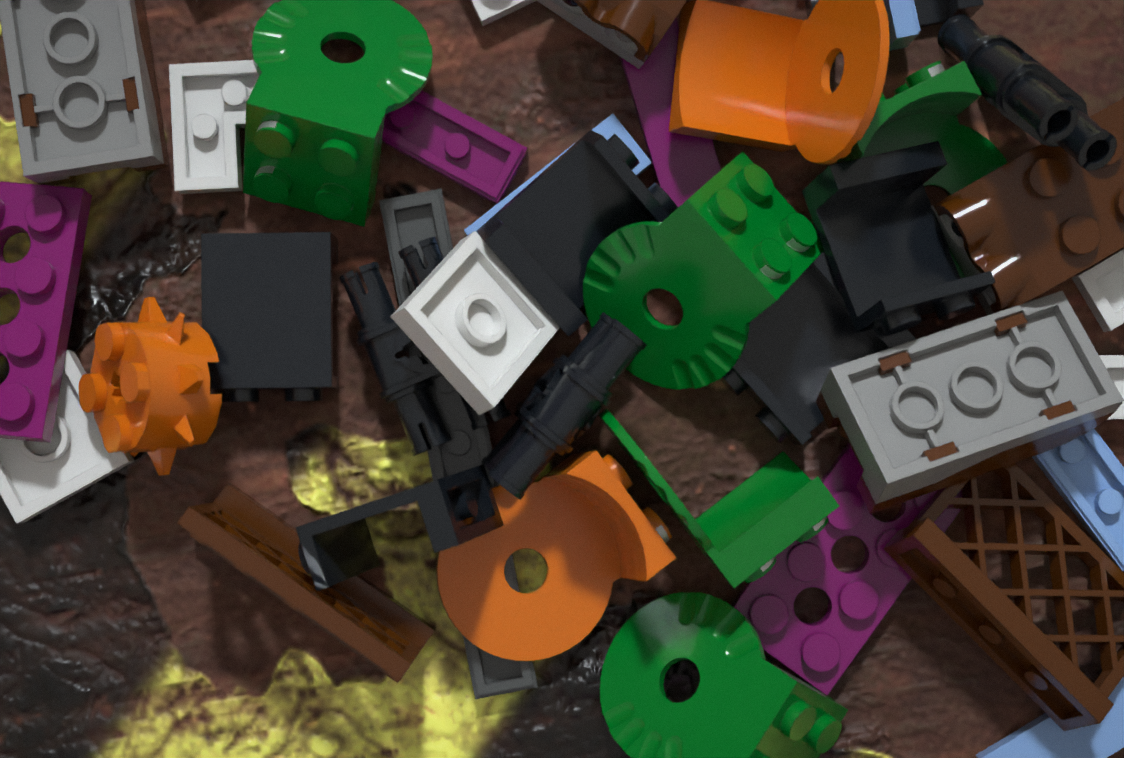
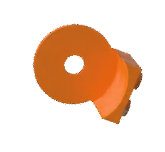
[668,0,890,165]
[436,450,676,661]

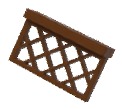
[883,463,1124,731]
[177,483,436,683]

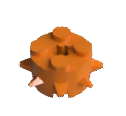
[78,297,222,476]

